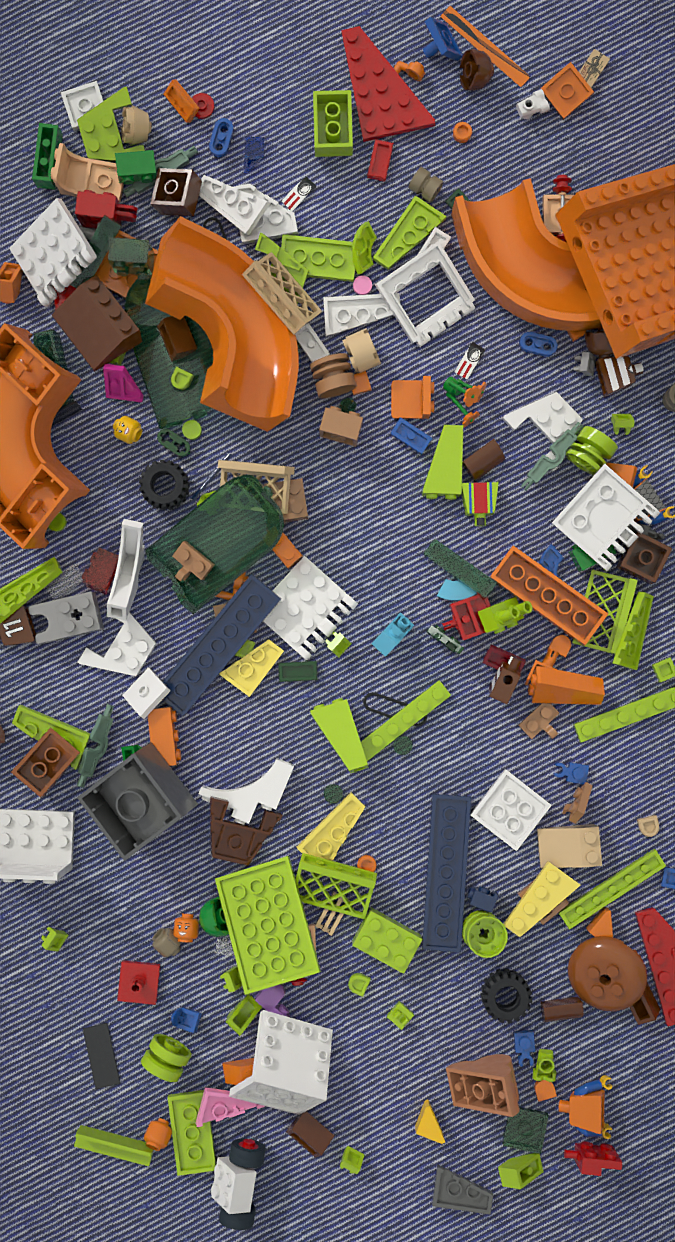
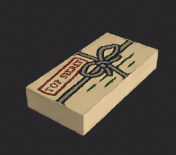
[579,49,610,88]

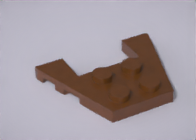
[210,796,283,866]

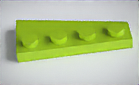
[0,556,63,623]

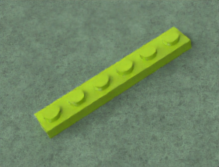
[361,680,451,761]
[573,686,675,742]
[558,849,666,930]

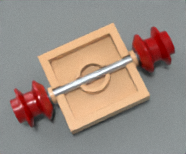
[543,175,574,242]

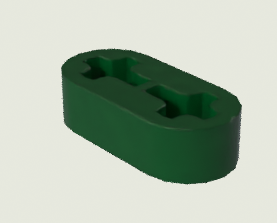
[157,429,191,458]

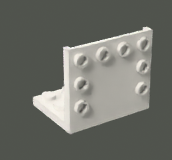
[0,809,75,884]
[229,1010,333,1115]

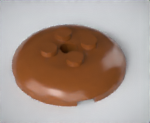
[568,936,647,1011]

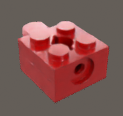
[75,190,138,231]

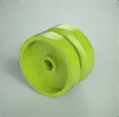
[141,1034,192,1082]

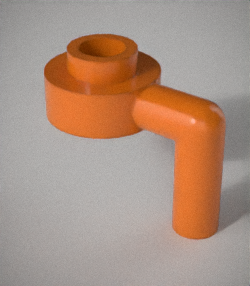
[394,61,425,81]
[216,570,248,600]

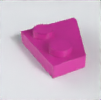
[103,364,144,402]

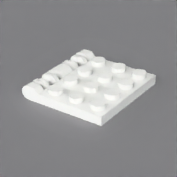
[9,198,97,307]
[552,464,660,571]
[263,556,358,661]

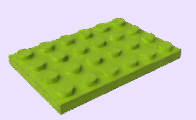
[215,856,321,995]

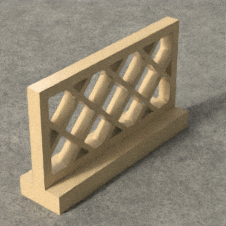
[242,252,322,334]
[218,460,295,514]

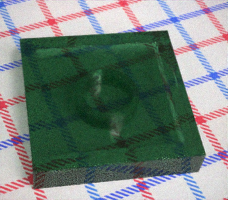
[502,1107,549,1154]

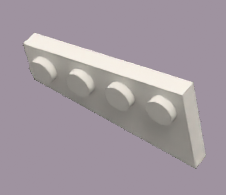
[199,175,270,235]
[323,293,400,337]

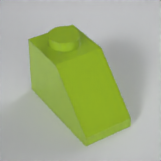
[498,1152,544,1189]

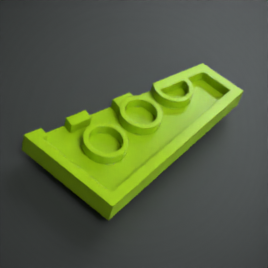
[373,196,447,270]
[613,591,654,670]
[12,705,91,770]

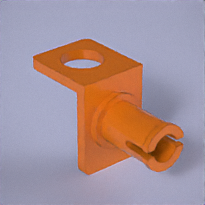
[525,649,559,685]

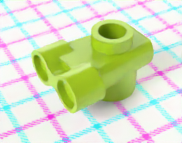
[532,1049,556,1082]

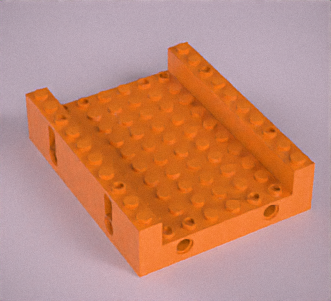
[555,164,675,359]

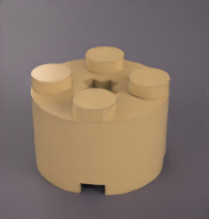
[342,328,381,373]

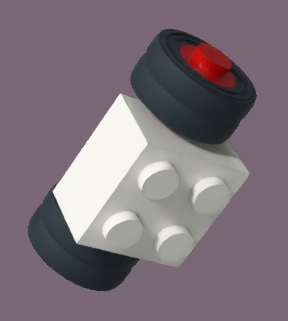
[211,1138,266,1230]

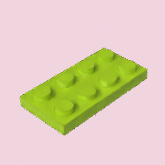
[281,234,355,282]
[167,1090,217,1176]

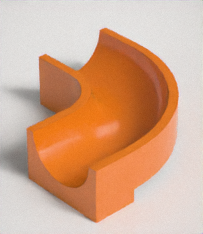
[451,178,603,331]
[145,216,299,432]
[0,323,90,549]

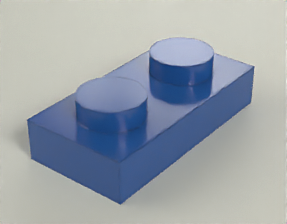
[390,418,432,455]

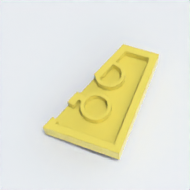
[219,640,284,697]

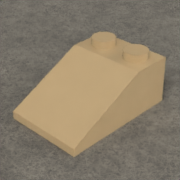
[537,824,602,868]

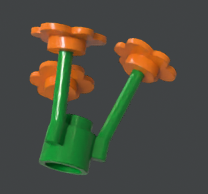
[443,376,487,428]

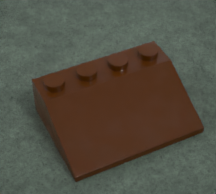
[52,275,143,372]

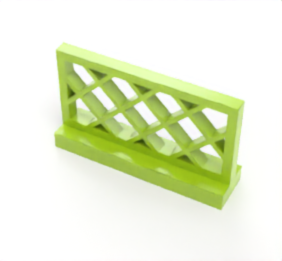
[572,570,638,655]
[296,853,377,919]

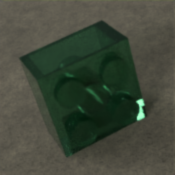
[108,237,154,278]

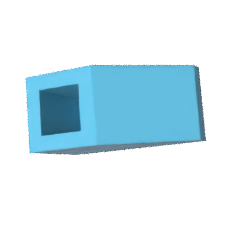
[371,612,414,657]

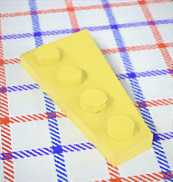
[297,792,365,861]
[504,861,581,937]

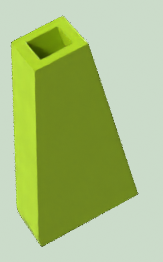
[422,425,463,500]
[310,698,369,774]

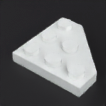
[234,184,298,245]

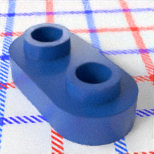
[209,118,234,158]
[519,332,558,357]

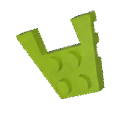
[77,86,145,161]
[255,233,309,305]

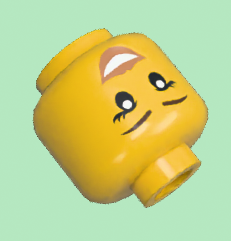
[113,416,143,444]

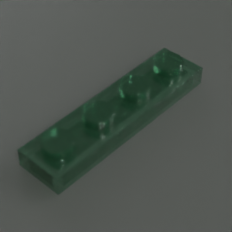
[70,215,122,288]
[423,539,497,599]

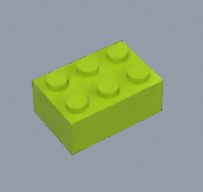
[313,90,353,157]
[352,907,423,974]

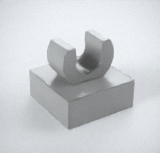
[573,352,596,376]

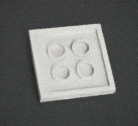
[470,769,552,851]

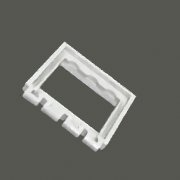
[375,241,475,347]

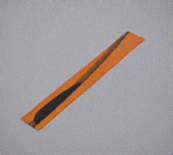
[441,6,530,87]

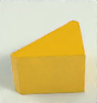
[415,1099,445,1144]

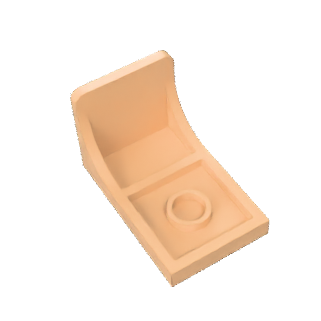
[51,143,124,203]

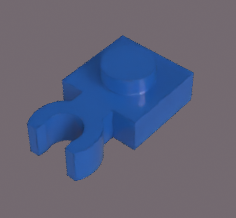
[553,762,589,784]
[513,1030,535,1067]

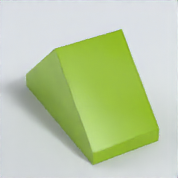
[226,994,262,1036]

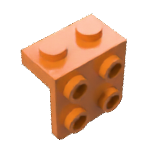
[391,376,434,419]

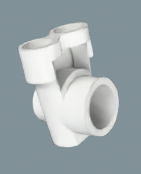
[516,89,550,119]

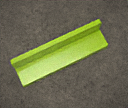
[74,1125,154,1166]

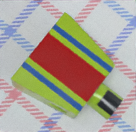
[461,482,498,527]

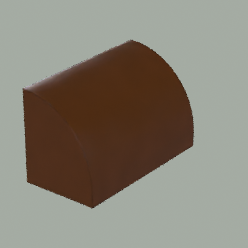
[157,316,197,361]
[462,439,505,482]
[630,982,661,1025]
[540,996,584,1023]
[286,1111,335,1157]

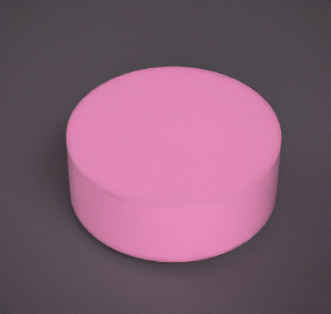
[353,276,372,295]

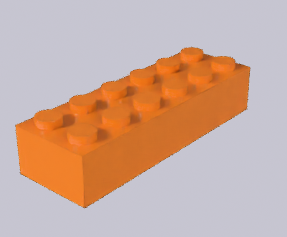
[490,546,608,646]

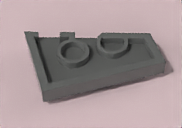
[432,1164,493,1215]

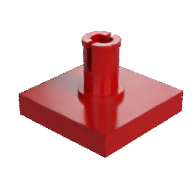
[117,960,161,1005]

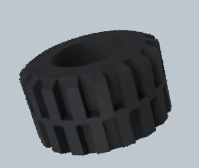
[139,460,190,511]
[481,968,532,1024]

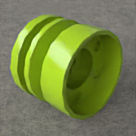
[566,426,618,475]
[462,910,508,958]

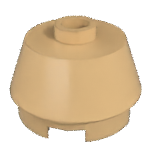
[121,105,151,146]

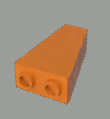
[528,666,605,705]

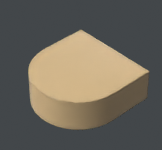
[637,815,659,837]

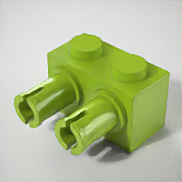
[478,597,532,634]

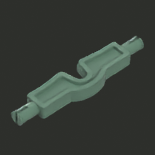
[123,145,198,198]
[520,422,583,491]
[77,704,115,788]

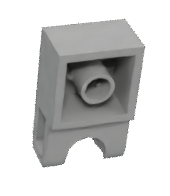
[28,591,104,644]

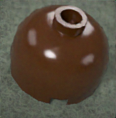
[460,49,494,91]
[585,330,614,359]

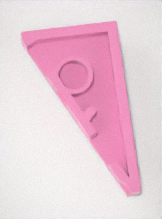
[196,1087,265,1127]

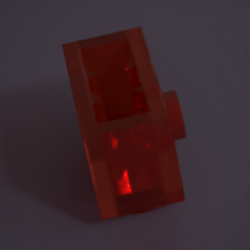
[82,547,119,595]

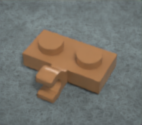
[172,541,215,582]
[518,703,559,739]
[562,782,593,824]

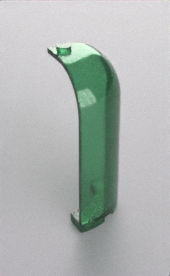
[125,273,213,429]
[145,475,284,614]

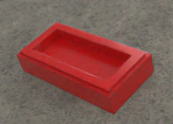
[367,139,394,182]

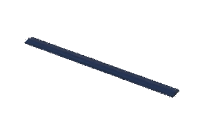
[191,452,232,501]

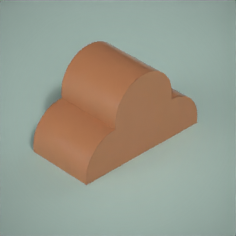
[446,1054,520,1117]

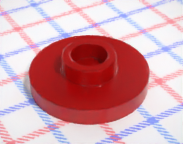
[192,93,215,119]

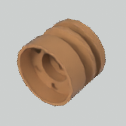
[310,353,357,398]

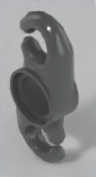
[627,523,665,540]

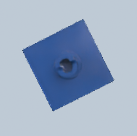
[423,17,463,61]

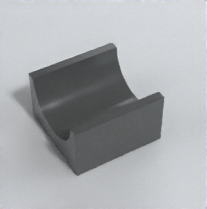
[77,742,198,861]

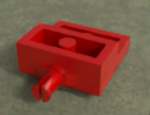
[442,592,491,641]
[564,1141,622,1176]

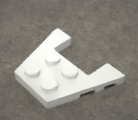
[502,392,583,472]
[77,612,157,676]

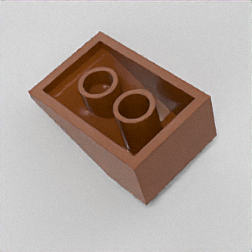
[11,727,80,798]

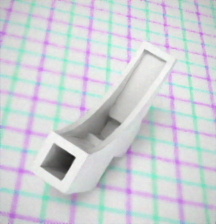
[107,519,145,620]
[198,758,294,825]

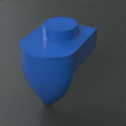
[171,1007,202,1033]

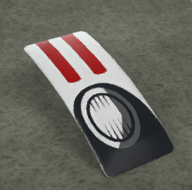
[282,177,316,211]
[455,342,485,379]

